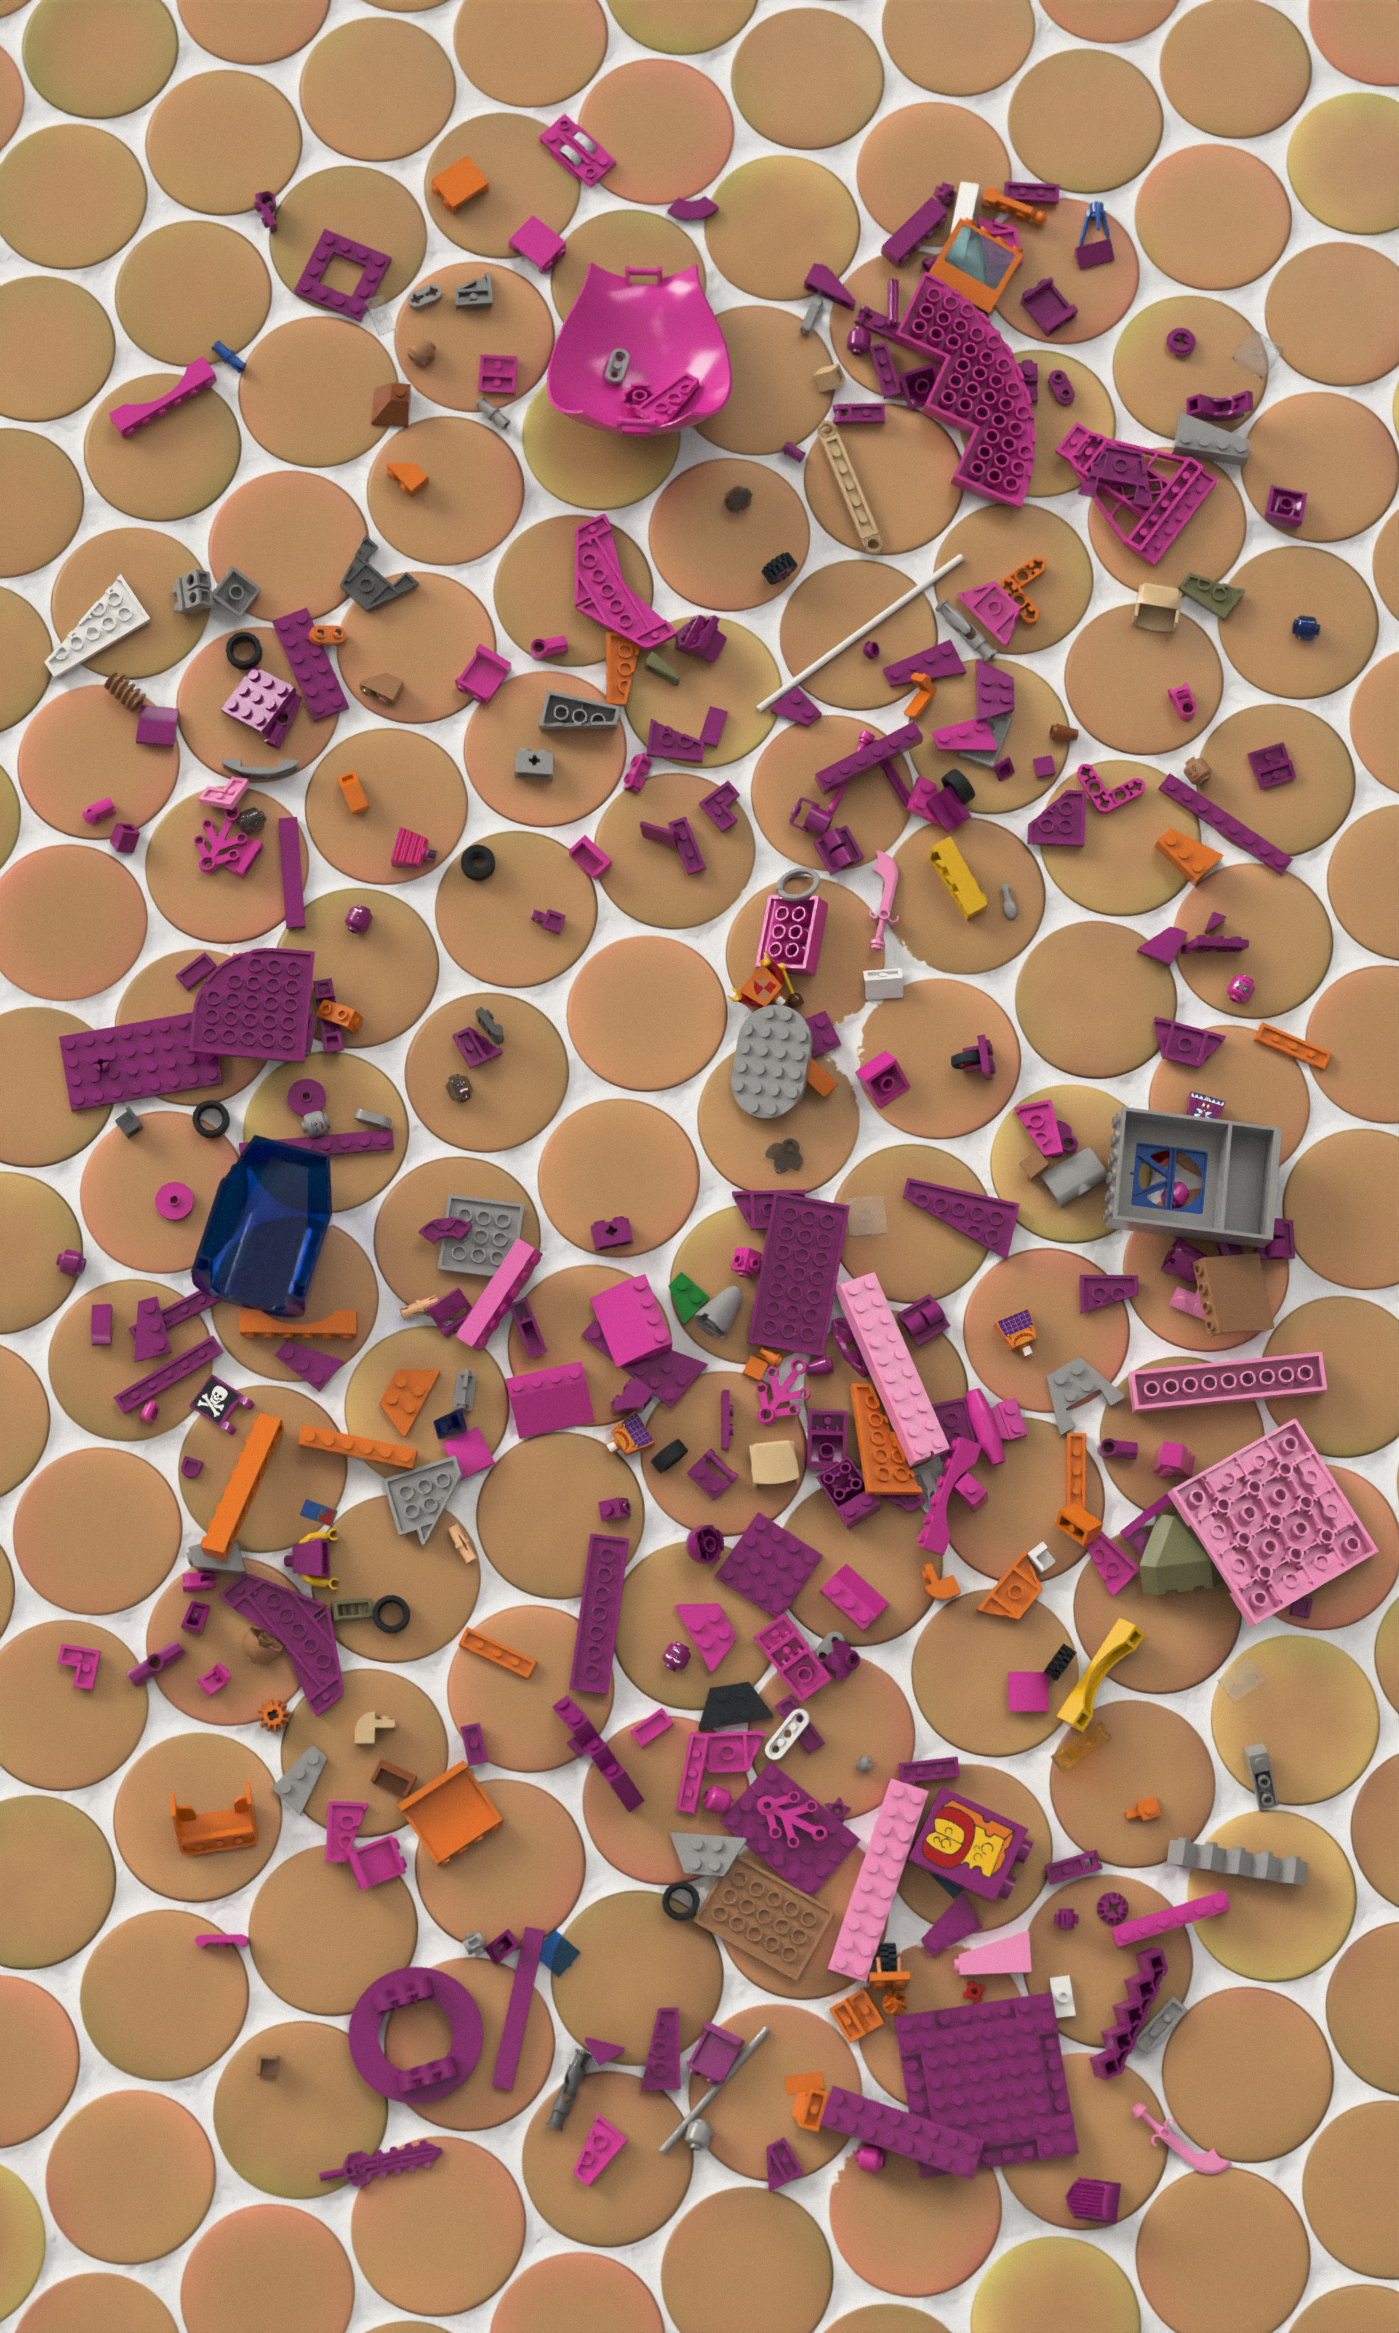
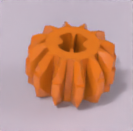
[257,1699,291,1733]

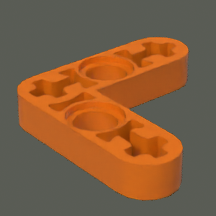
[1000,557,1046,625]

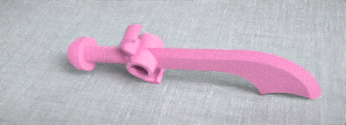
[869,850,899,952]
[1131,2103,1232,2174]

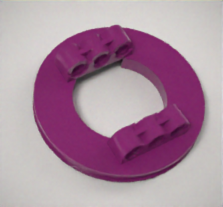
[349,1967,483,2104]

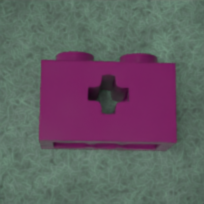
[591,1216,633,1251]

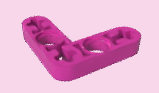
[1076,764,1145,814]

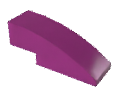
[509,1297,548,1358]

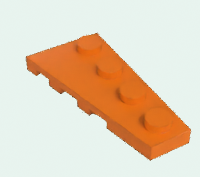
[606,632,640,707]

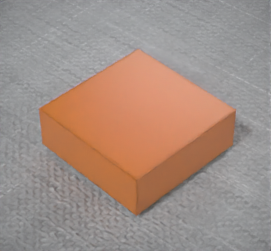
[742,1355,768,1382]

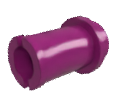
[781,442,806,463]

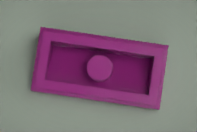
[1074,239,1115,269]
[640,821,680,847]

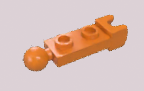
[982,187,1047,225]

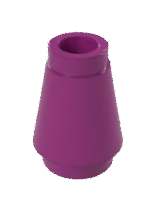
[806,1356,834,1376]

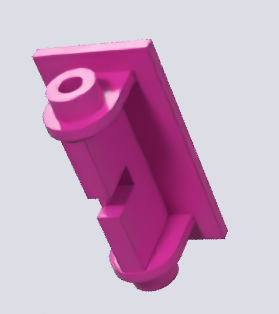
[623,752,652,793]

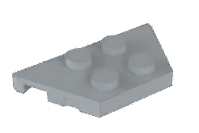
[671,1832,747,1878]

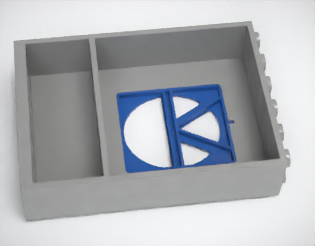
[1103,1107,1282,1248]

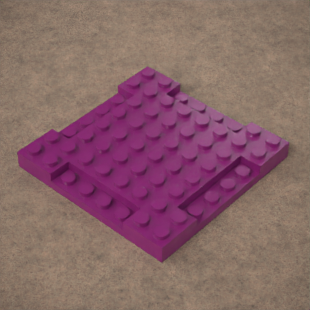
[894,1992,1079,2179]

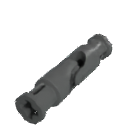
[546,2049,592,2131]

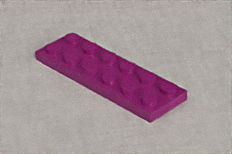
[272,608,349,722]

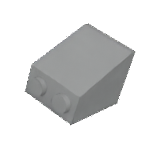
[186,1539,247,1576]

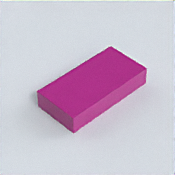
[630,1708,673,1747]

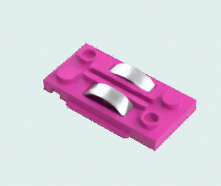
[539,114,616,189]

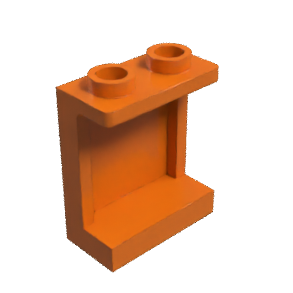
[431,156,489,214]

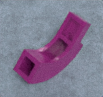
[1186,390,1253,421]

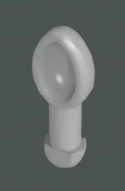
[1001,883,1017,920]

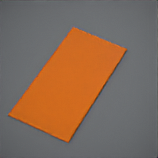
[784,2071,824,2095]

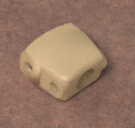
[1132,583,1182,633]
[749,1440,799,1489]

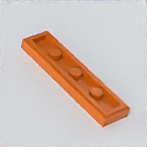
[1254,1022,1332,1071]
[1066,1433,1086,1511]
[458,1627,537,1680]

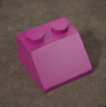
[855,1050,910,1108]

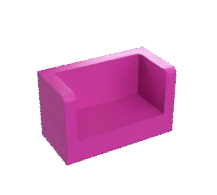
[569,835,612,881]

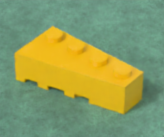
[928,836,988,920]

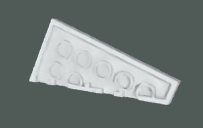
[45,574,151,679]

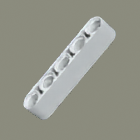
[946,182,979,263]

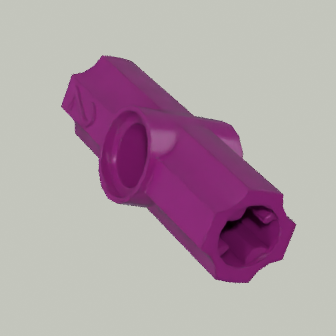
[264,693,302,749]
[127,1640,185,1687]

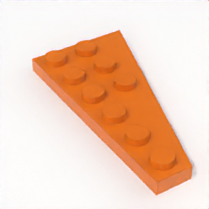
[850,1383,923,1495]

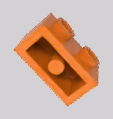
[1055,1503,1103,1546]

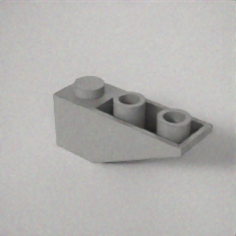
[1243,1743,1278,1810]

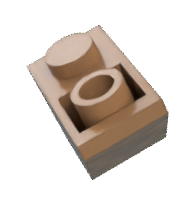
[360,673,404,706]

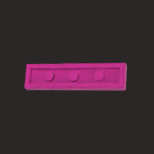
[676,1732,711,1814]

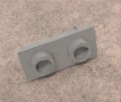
[453,1370,477,1411]

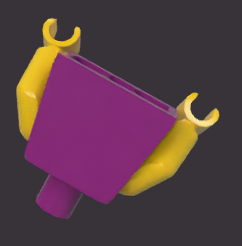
[284,1529,339,1590]

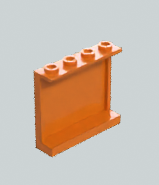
[397,1760,503,1866]

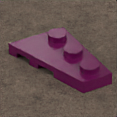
[646,719,705,763]
[275,1340,344,1392]
[921,1892,982,1957]

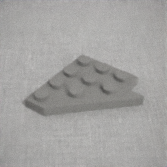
[382,1455,463,1546]

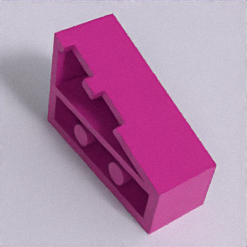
[1154,1441,1195,1479]

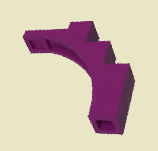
[552,1695,645,1812]

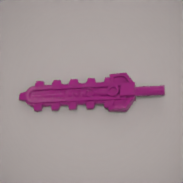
[319,2140,443,2187]

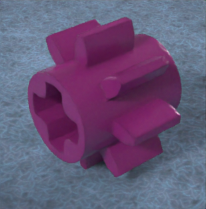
[933,182,957,206]
[1054,1909,1079,1929]

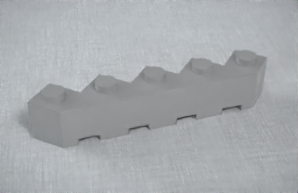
[1167,1837,1308,1886]

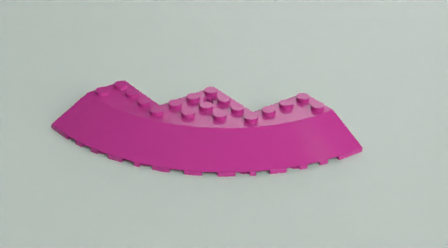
[893,271,1036,508]

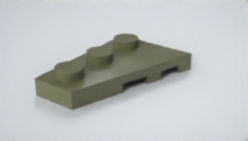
[1178,573,1245,621]

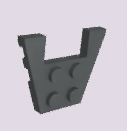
[340,536,419,612]

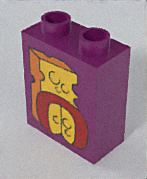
[906,1787,1034,1903]

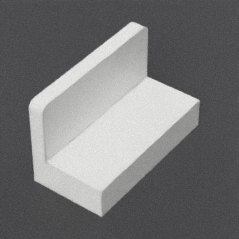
[863,968,903,1000]

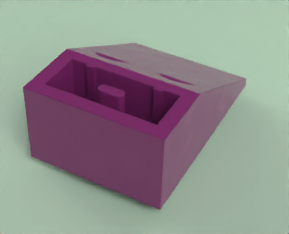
[816,1456,881,1530]

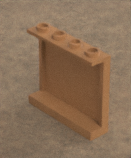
[1193,1253,1275,1337]

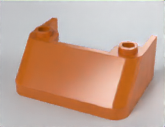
[170,1780,259,1856]

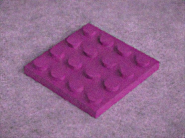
[715,1512,823,1619]

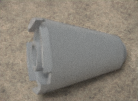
[693,1286,743,1340]

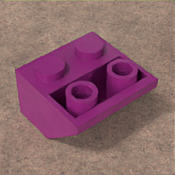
[611,1377,654,1416]

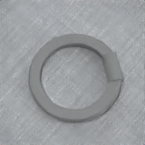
[776,868,820,901]

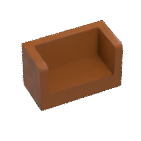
[371,1759,417,1798]

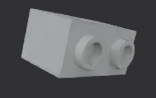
[515,748,554,780]

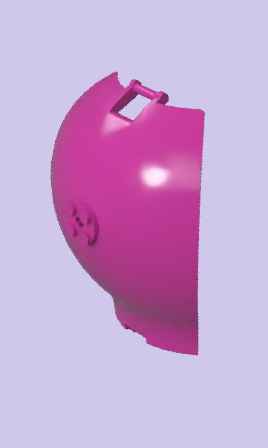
[547,262,732,437]

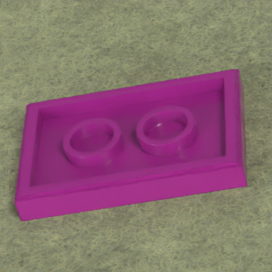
[931,1397,977,1462]

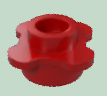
[963,1980,986,2004]

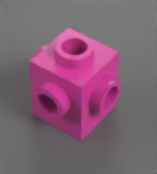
[731,1247,762,1278]

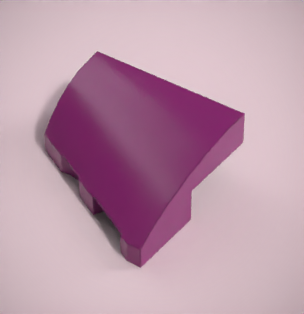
[1137,927,1188,966]

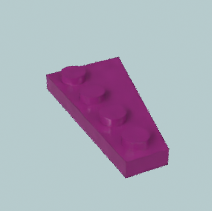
[883,639,967,687]

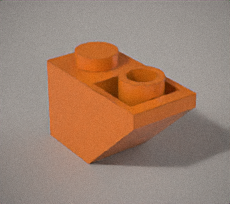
[387,463,429,497]

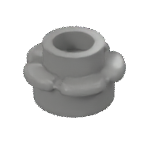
[855,1754,873,1773]

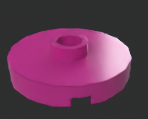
[155,1182,194,1221]

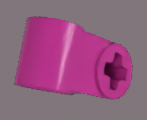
[1168,683,1197,722]

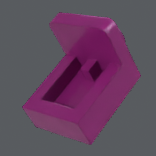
[598,1497,631,1522]

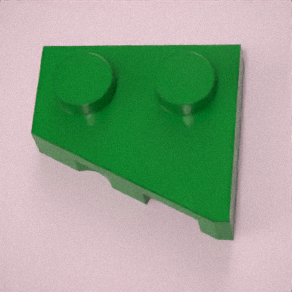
[668,1272,710,1325]

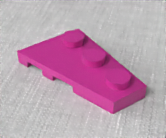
[1085,1531,1140,1597]
[325,1801,368,1863]

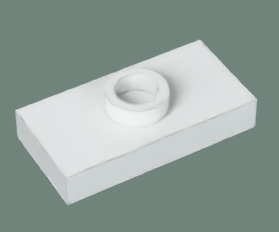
[1049,1975,1076,2018]

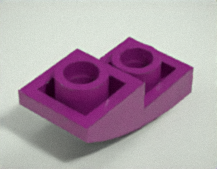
[91,1304,113,1346]

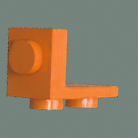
[903,672,938,718]
[316,999,364,1035]

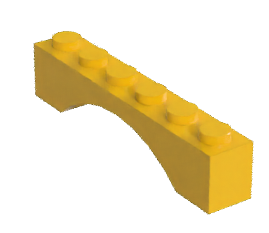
[1057,1618,1145,1733]

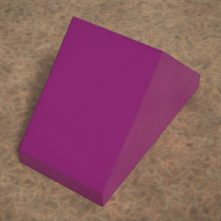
[181,1601,210,1635]
[484,1929,521,1964]

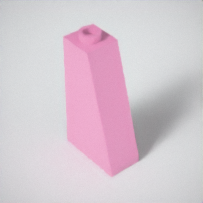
[954,1931,1031,1975]

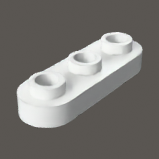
[765,1709,810,1760]

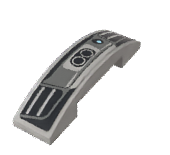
[222,759,299,780]

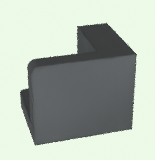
[115,1106,144,1139]

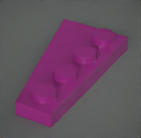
[641,2007,681,2090]

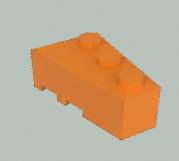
[1155,828,1224,886]

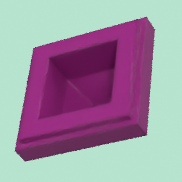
[993,757,1015,781]

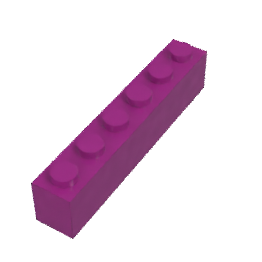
[815,721,923,795]

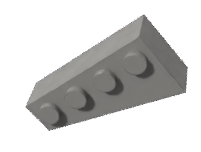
[1172,412,1251,466]
[539,690,621,730]

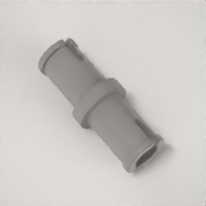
[476,397,511,430]

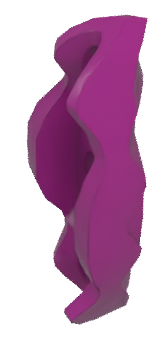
[831,1318,870,1378]

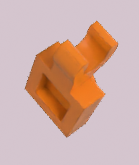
[1125,1796,1162,1821]

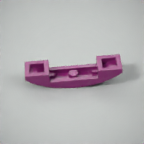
[313,978,344,1053]

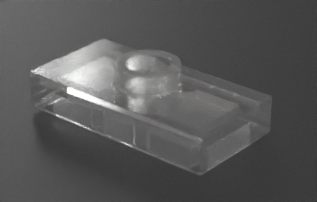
[365,294,396,336]

